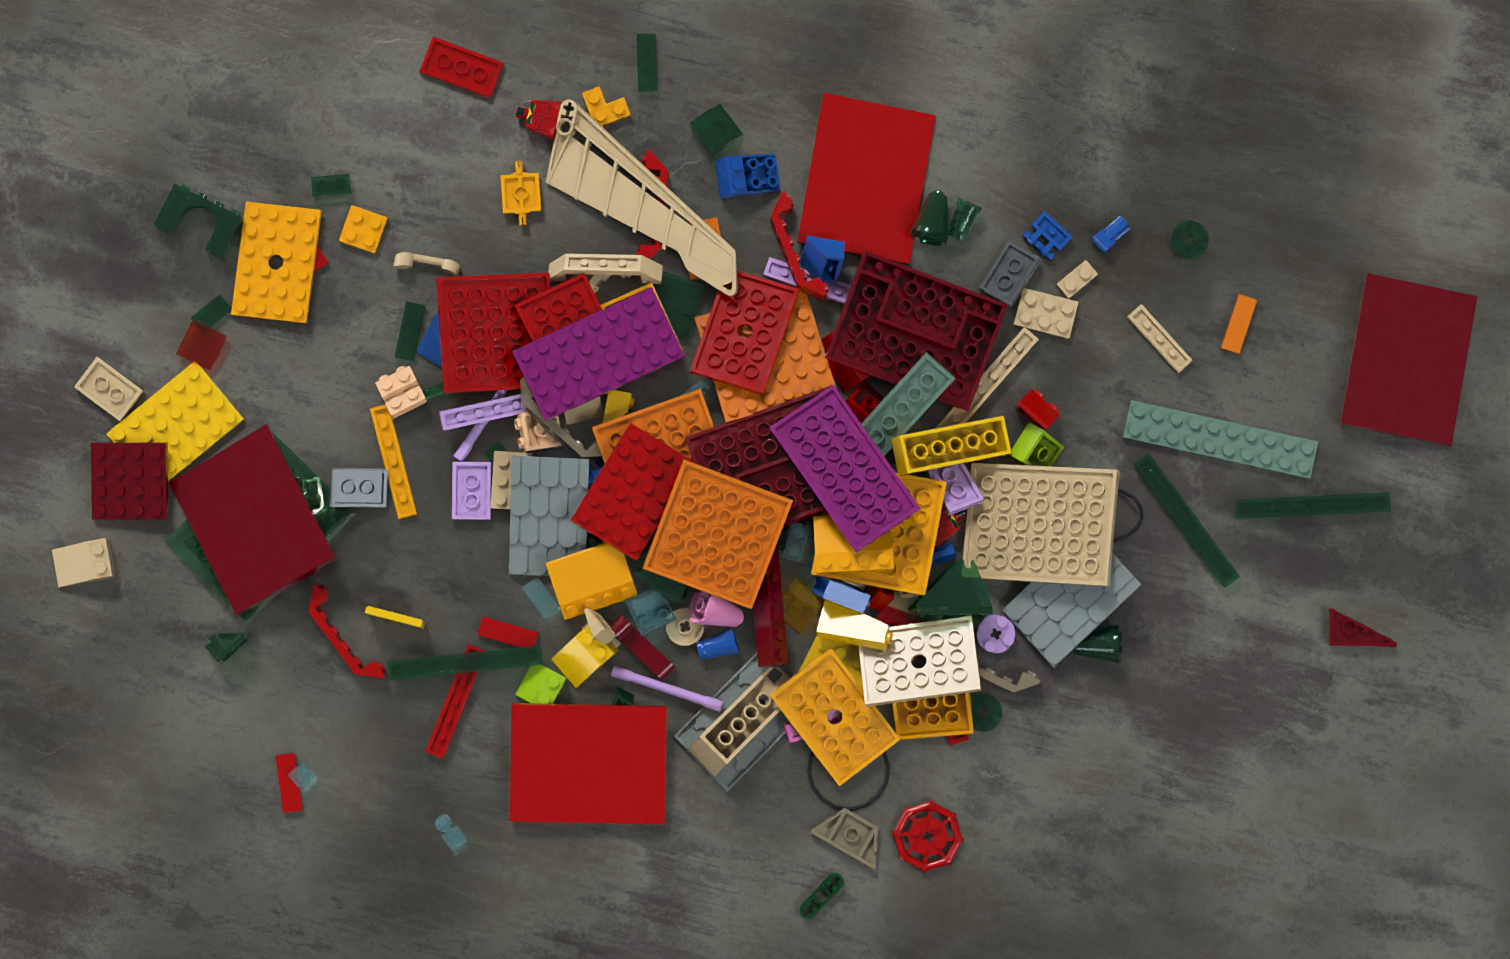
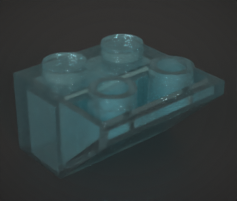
[625,585,676,636]

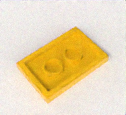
[365,606,426,629]

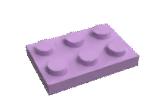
[452,462,491,520]
[924,463,984,516]

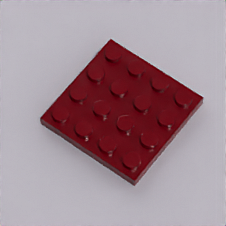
[91,442,169,520]

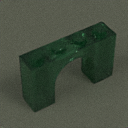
[154,183,244,260]

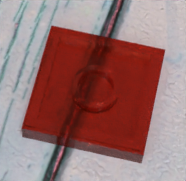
[176,319,227,370]

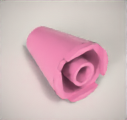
[689,591,744,627]

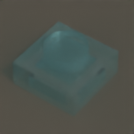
[288,762,316,789]

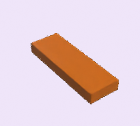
[1220,294,1257,355]

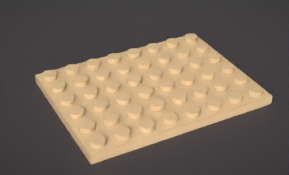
[961,463,1119,587]

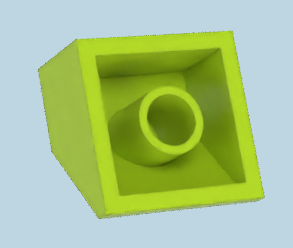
[1008,423,1064,467]
[515,661,567,704]

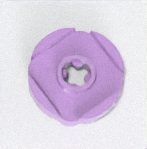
[976,615,1015,653]

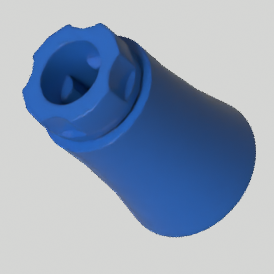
[696,628,740,660]

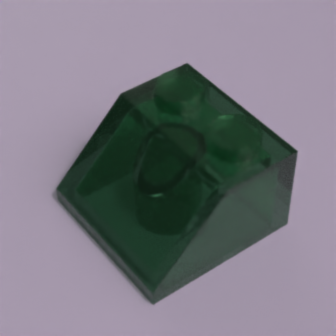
[690,104,743,157]

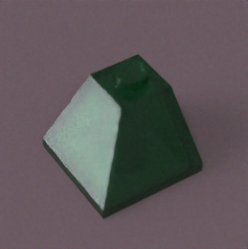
[205,633,251,664]

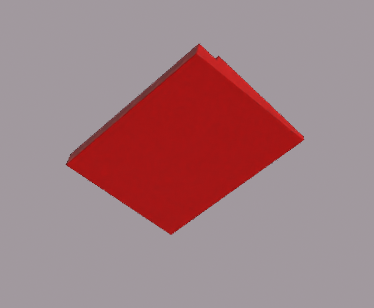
[797,92,936,264]
[510,703,667,824]

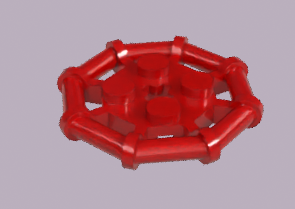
[891,800,964,873]

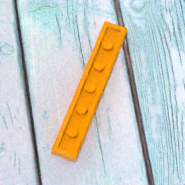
[370,404,418,520]

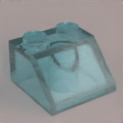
[782,522,815,567]

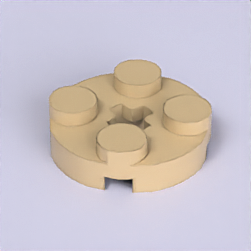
[666,608,704,646]

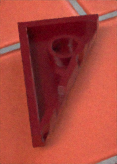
[1328,608,1397,647]

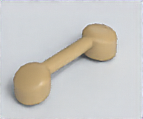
[393,252,461,276]

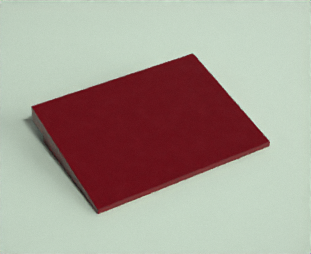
[825,250,1007,412]
[1339,273,1477,446]
[685,386,830,527]
[169,424,337,615]

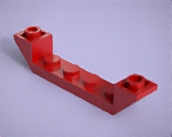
[636,150,668,259]
[770,191,829,301]
[309,583,387,679]

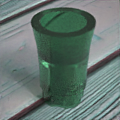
[947,198,982,242]

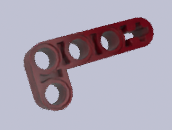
[610,615,676,681]

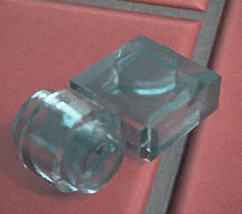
[434,814,468,852]

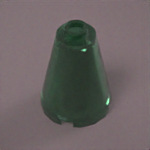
[910,190,948,246]
[1073,625,1122,663]

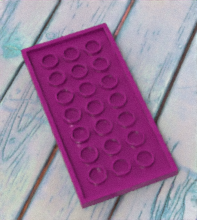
[512,287,685,421]
[769,385,921,553]

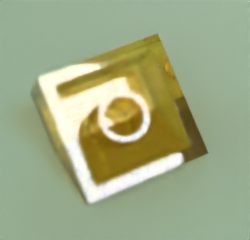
[782,576,825,634]

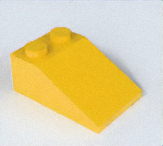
[551,625,619,688]

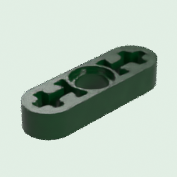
[800,873,844,919]

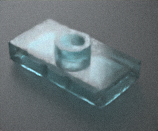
[522,577,560,619]

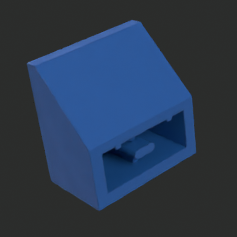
[799,236,845,284]

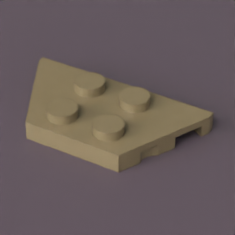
[810,808,878,870]

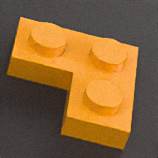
[582,86,631,127]

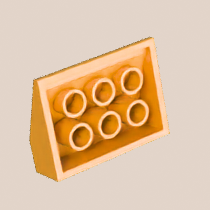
[813,515,894,574]
[545,543,638,620]
[892,693,974,740]

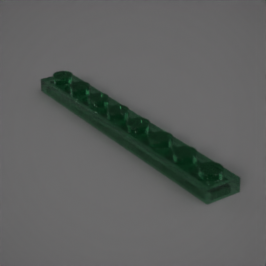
[1133,453,1240,588]
[1236,492,1391,519]
[387,645,543,681]

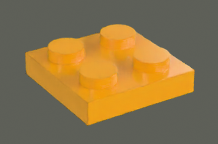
[339,205,388,254]

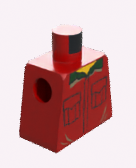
[516,100,562,140]
[935,506,966,547]

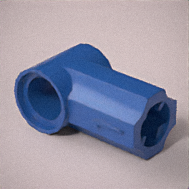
[1091,216,1130,254]
[931,543,956,568]

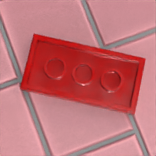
[419,37,504,99]

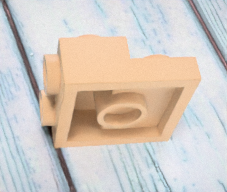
[375,366,427,419]
[514,412,563,453]

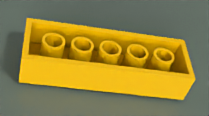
[891,416,1011,476]

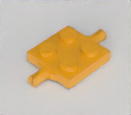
[500,161,541,226]

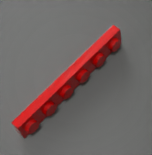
[425,644,486,759]

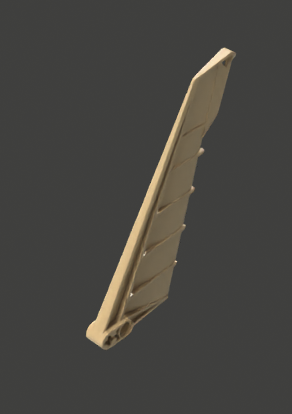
[546,99,738,296]

